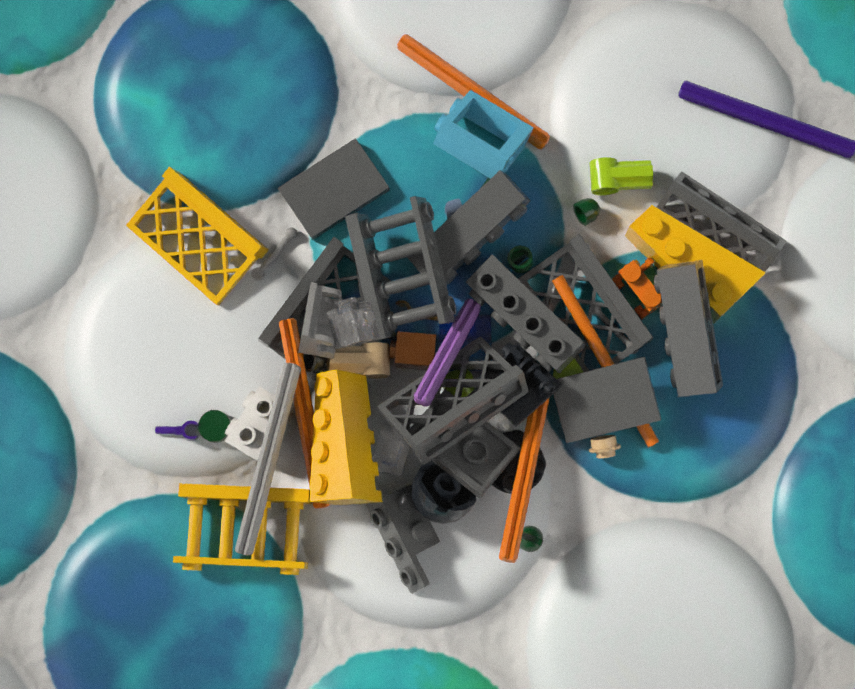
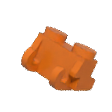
[612,257,662,320]

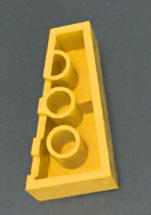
[625,205,766,324]
[309,369,383,505]

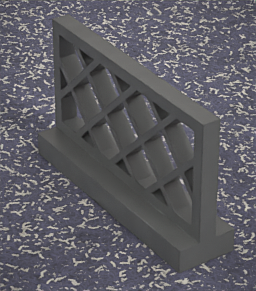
[518,234,653,372]
[258,237,391,382]
[377,336,529,465]

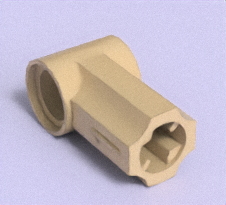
[326,342,390,379]

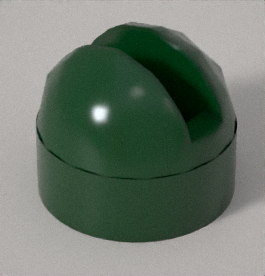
[573,198,600,226]
[507,245,533,273]
[520,526,543,552]

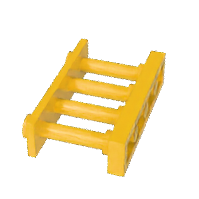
[173,483,312,575]

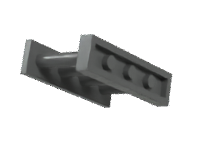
[345,196,456,341]

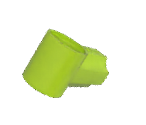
[589,157,653,196]

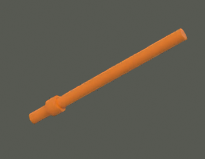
[552,275,659,447]

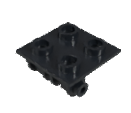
[476,342,562,427]

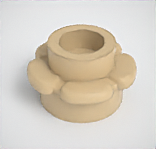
[589,434,621,459]

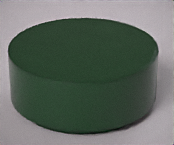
[198,410,231,443]

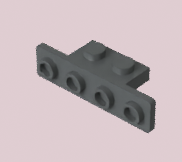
[365,477,440,594]

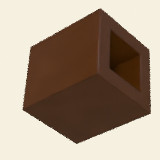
[389,331,436,371]

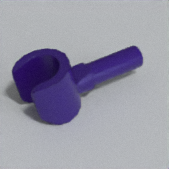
[155,420,199,441]

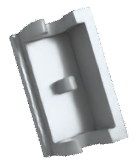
[298,282,343,359]

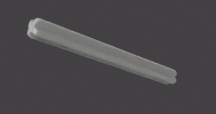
[235,363,301,555]

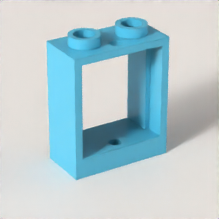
[433,90,534,179]

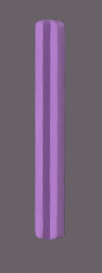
[414,299,481,407]

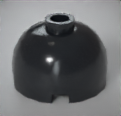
[412,460,477,524]

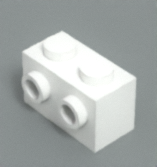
[225,386,295,461]

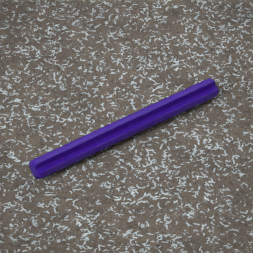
[678,81,855,158]

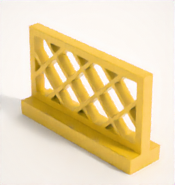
[126,166,269,306]

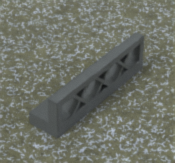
[656,171,786,272]

